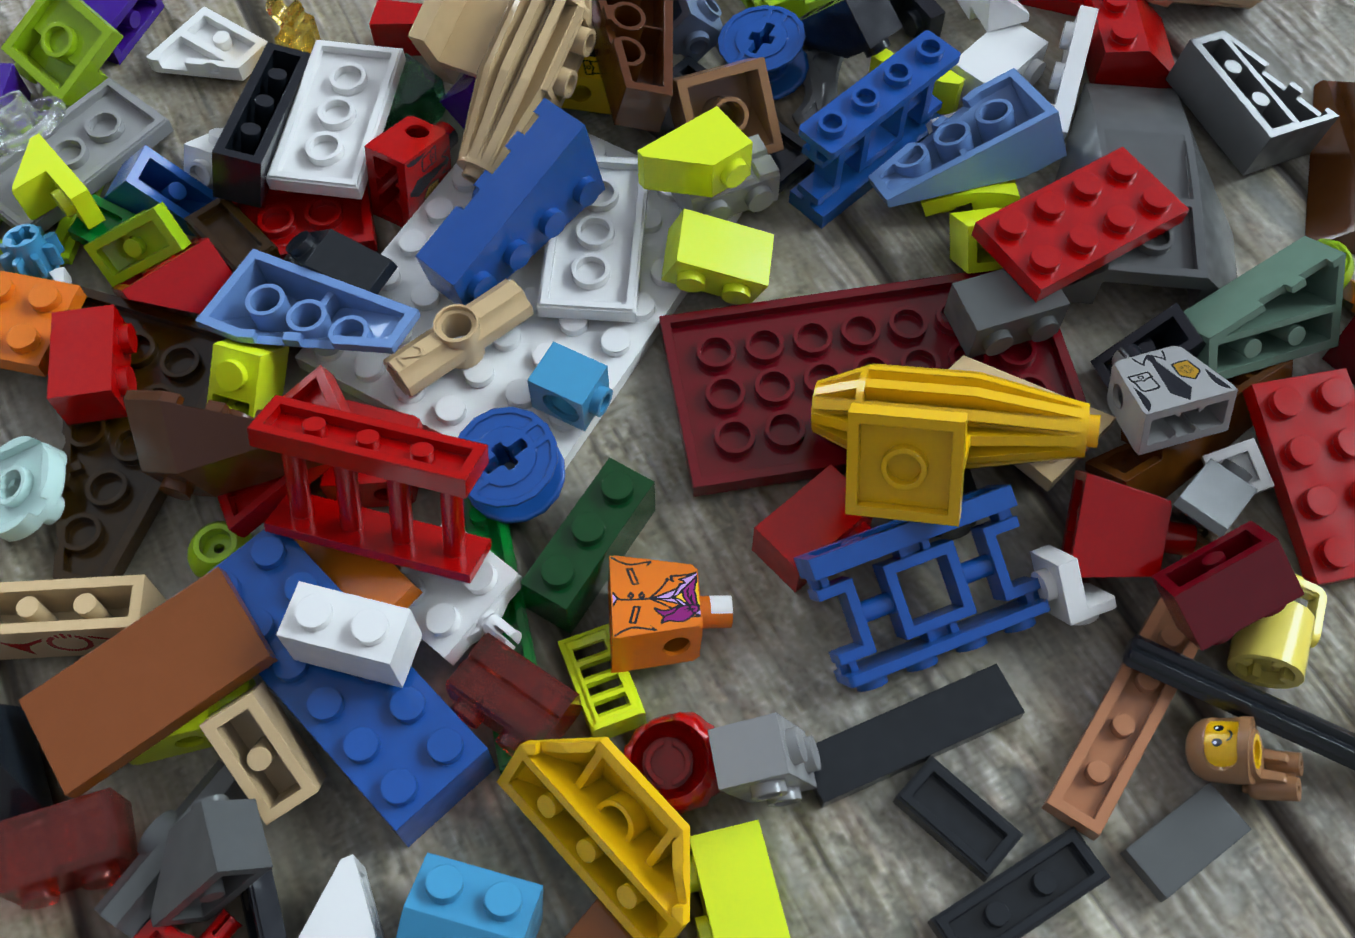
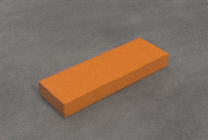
[294,498,423,608]

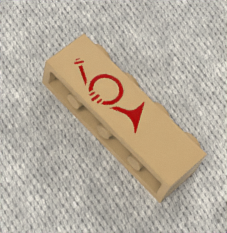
[0,574,167,660]

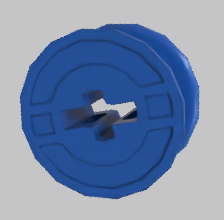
[718,5,809,100]
[458,407,565,524]

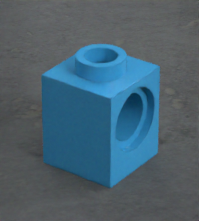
[527,341,613,431]

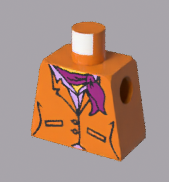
[608,556,733,673]

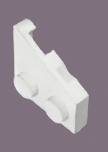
[146,7,268,81]

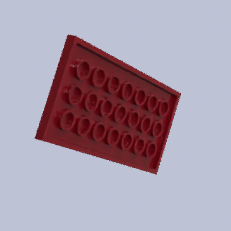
[659,270,1087,497]

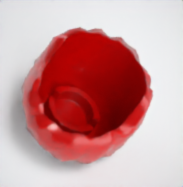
[623,712,720,815]

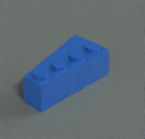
[416,98,605,305]

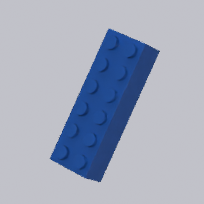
[205,529,496,847]

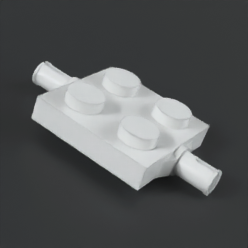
[401,524,523,666]

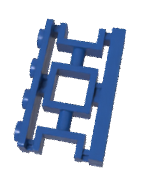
[789,30,961,229]
[794,484,1051,692]

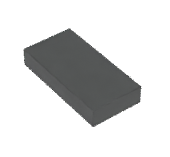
[1120,782,1252,902]

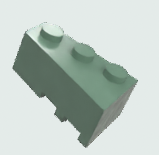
[1184,236,1346,379]

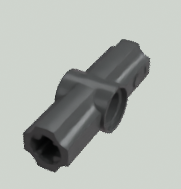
[94,760,248,938]

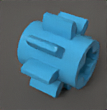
[0,224,65,280]

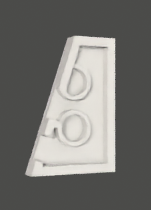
[1048,5,1099,140]

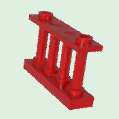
[247,395,492,584]

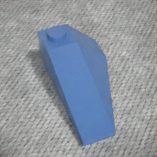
[868,68,1067,208]
[195,249,421,354]

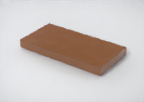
[18,566,278,799]

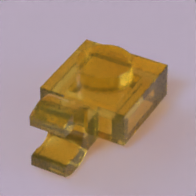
[265,0,321,53]

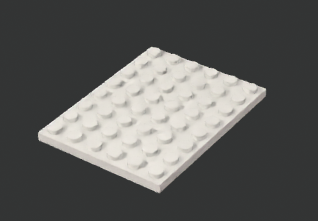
[295,133,742,470]

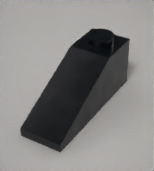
[799,0,903,59]

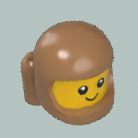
[1185,716,1304,802]

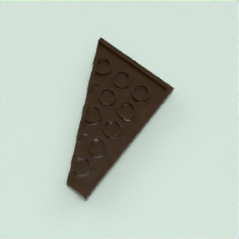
[53,286,228,579]

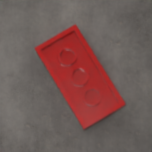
[972,147,1190,302]
[1242,368,1355,586]

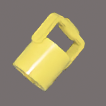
[1227,574,1327,689]

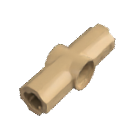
[383,278,534,397]

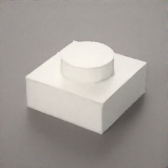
[1201,438,1275,495]

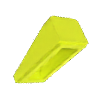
[557,623,646,738]

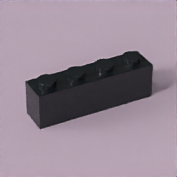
[212,42,311,208]

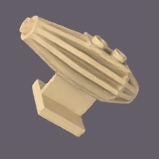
[408,0,596,184]

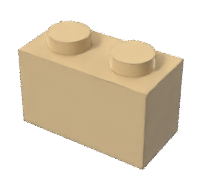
[199,681,327,826]

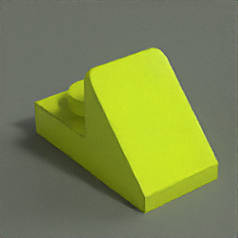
[12,133,106,230]

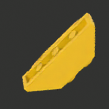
[497,737,690,938]

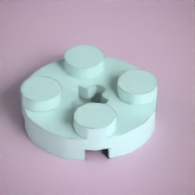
[0,436,67,542]

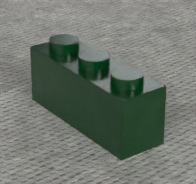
[520,457,656,634]

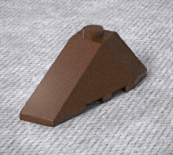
[123,390,323,501]

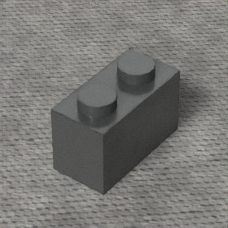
[944,269,1070,358]

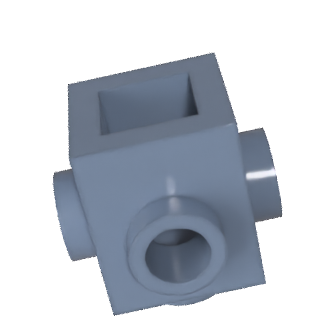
[673,0,723,62]

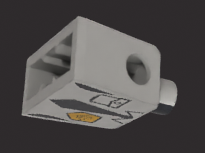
[1107,344,1238,455]

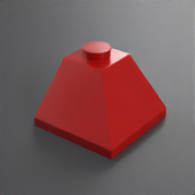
[111,237,233,314]

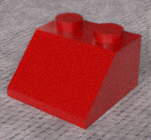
[1083,0,1175,88]

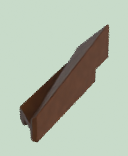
[1305,80,1355,254]
[1085,360,1293,499]

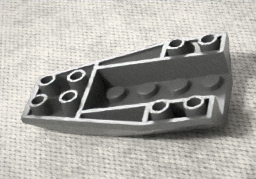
[1055,83,1237,308]

